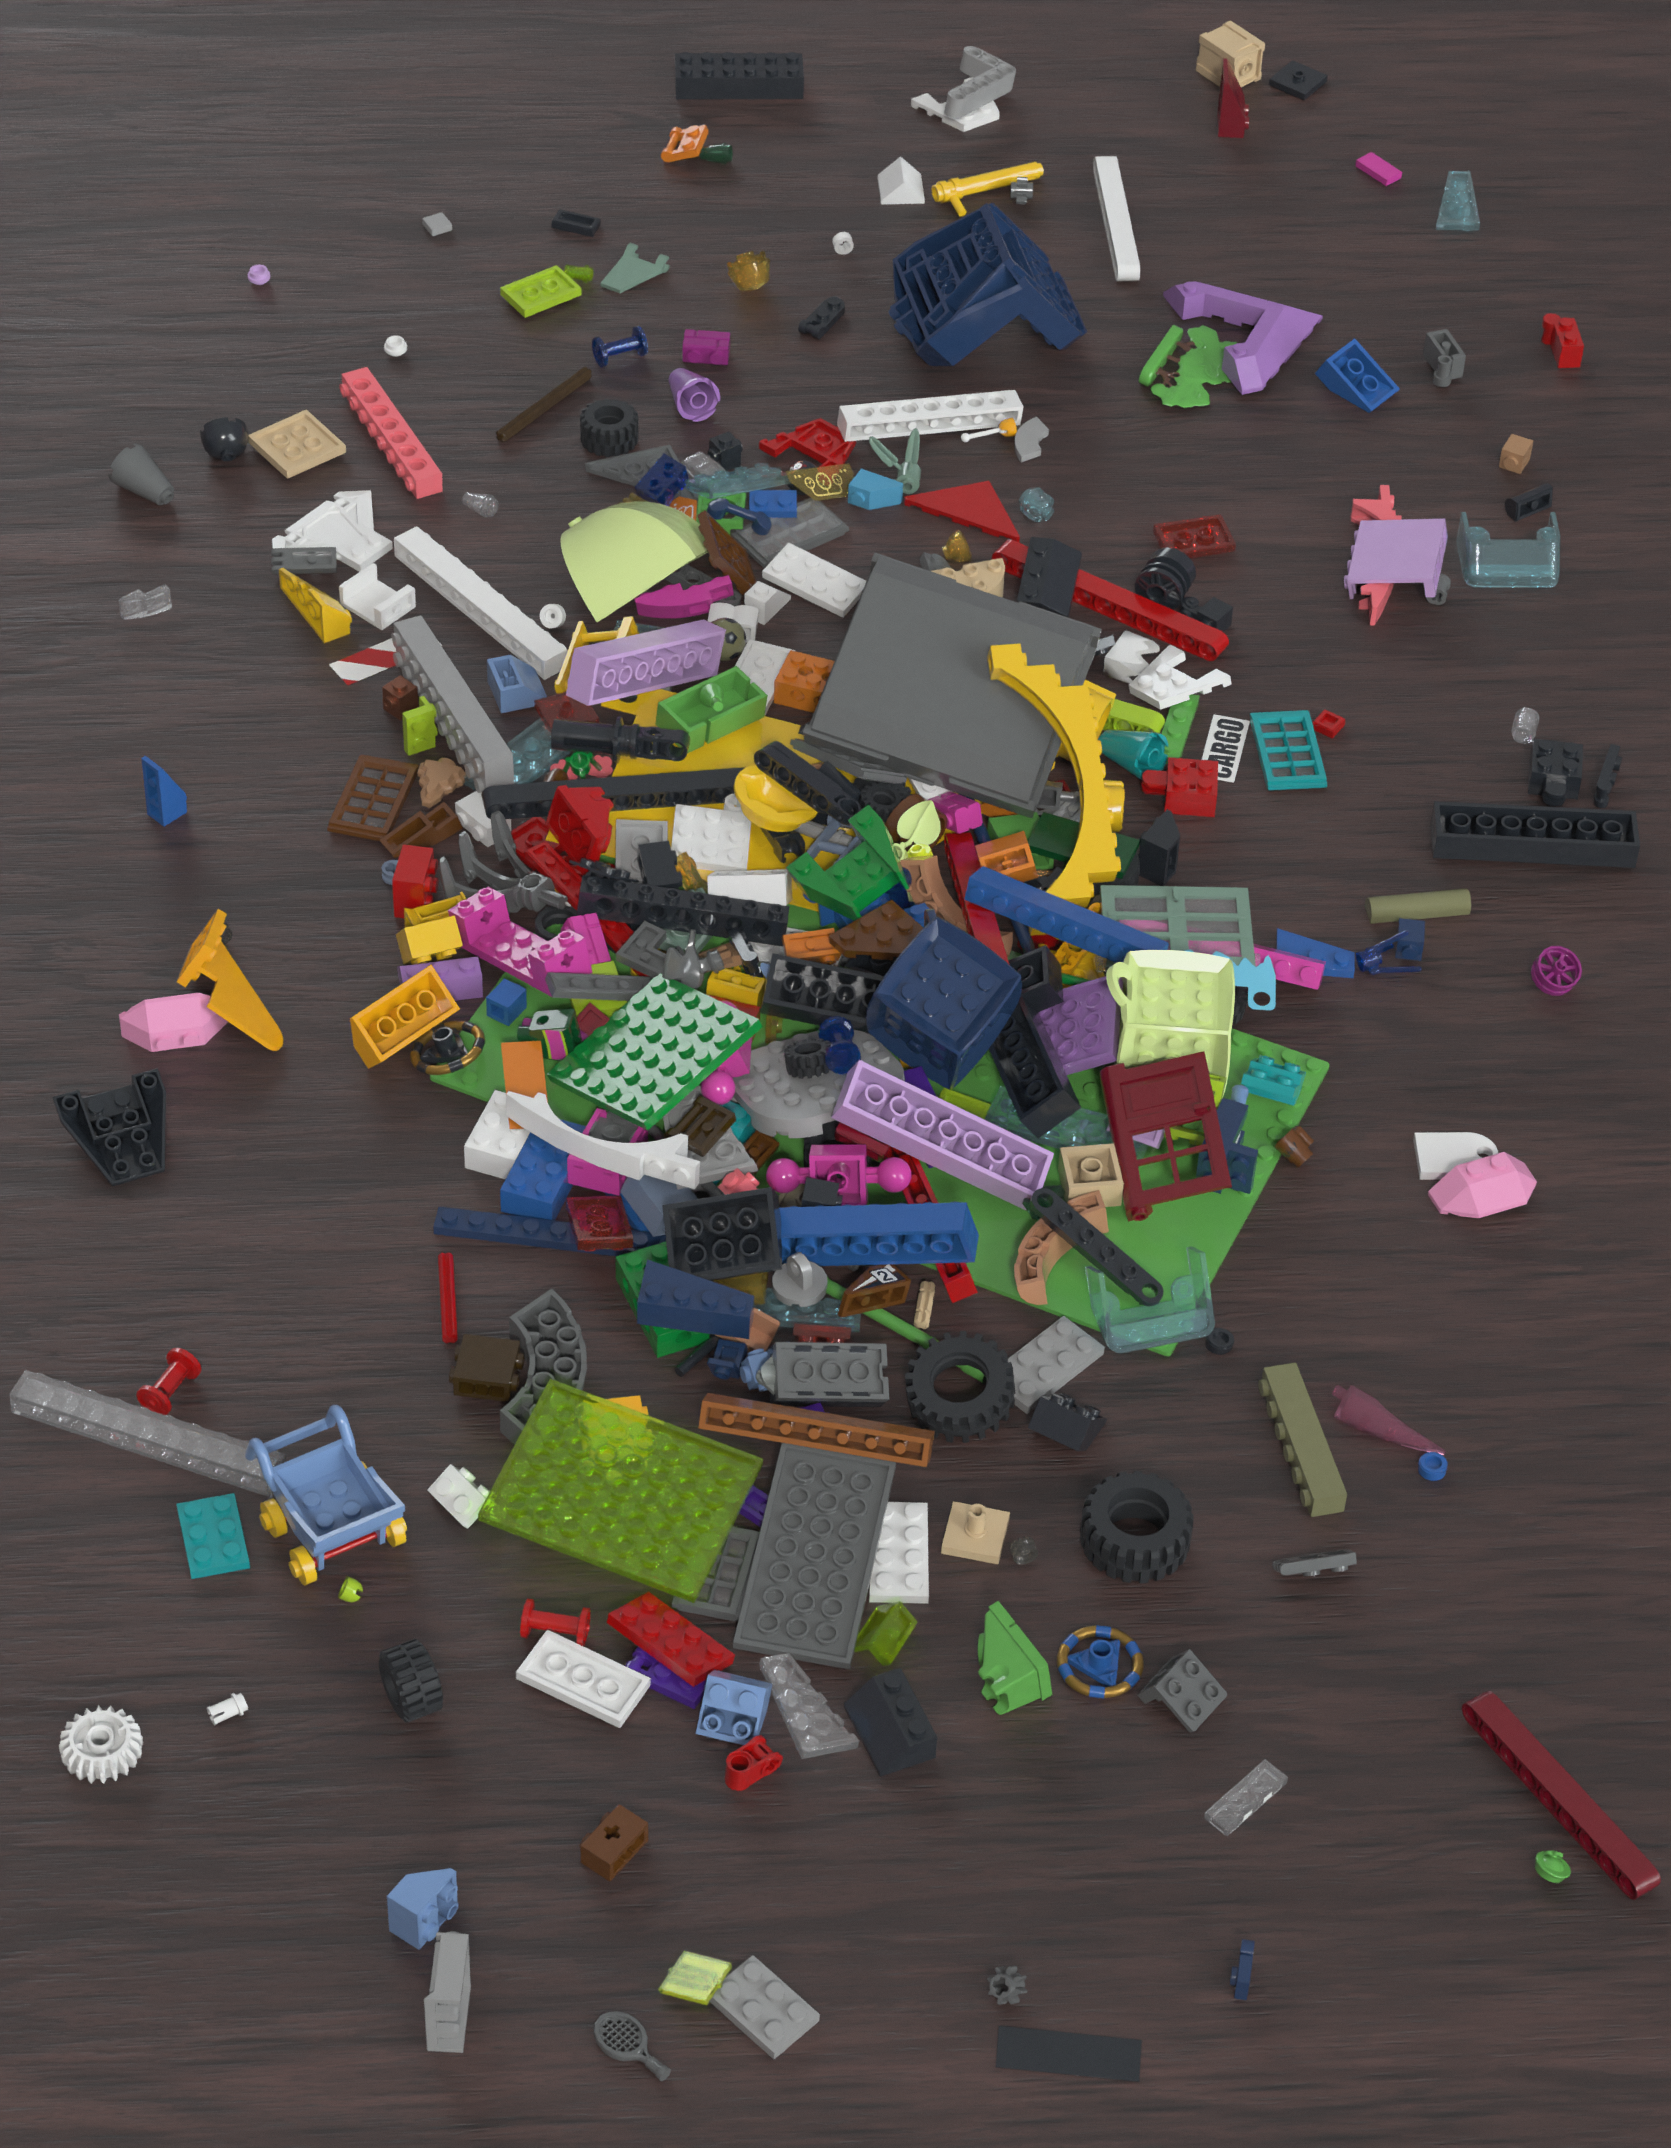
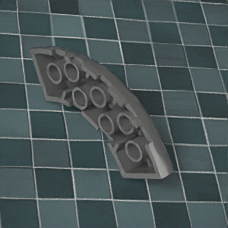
[500,1289,587,1455]

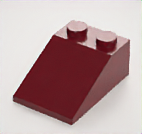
[1217,58,1249,138]

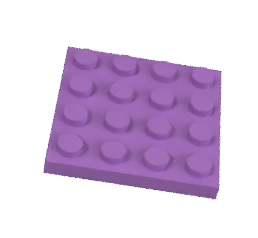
[1038,976,1123,1075]

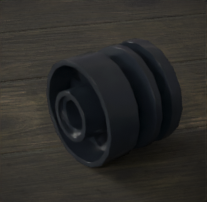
[1135,547,1196,610]

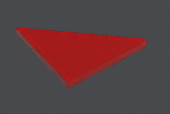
[904,481,1020,543]

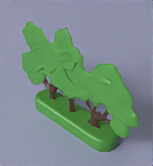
[1139,325,1237,408]

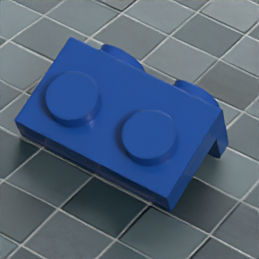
[749,490,797,518]

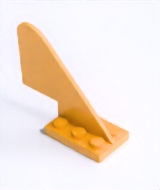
[177,909,283,1051]

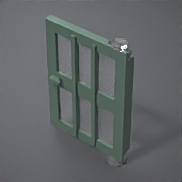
[1096,885,1260,972]

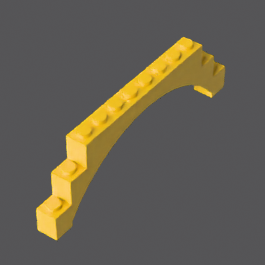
[987,644,1121,936]

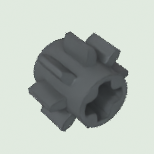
[1010,177,1033,204]
[987,1965,1028,2005]

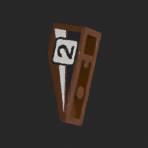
[838,1264,911,1318]

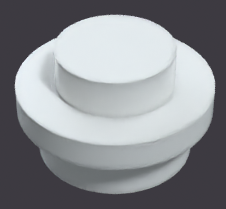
[384,336,407,356]

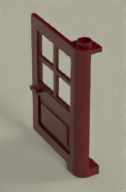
[1100,1051,1232,1222]

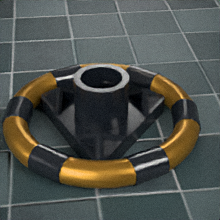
[410,1021,485,1075]

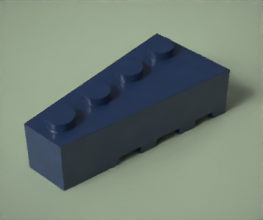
[637,1259,754,1339]

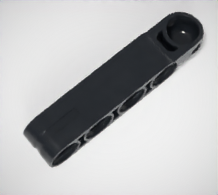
[754,741,861,826]

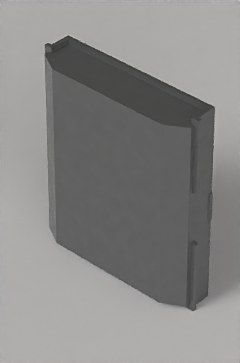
[803,552,1102,819]

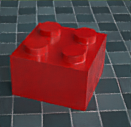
[392,845,439,918]

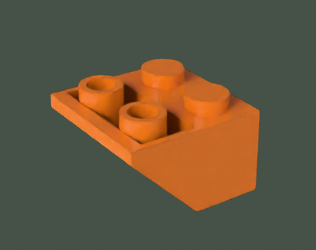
[975,831,1038,882]

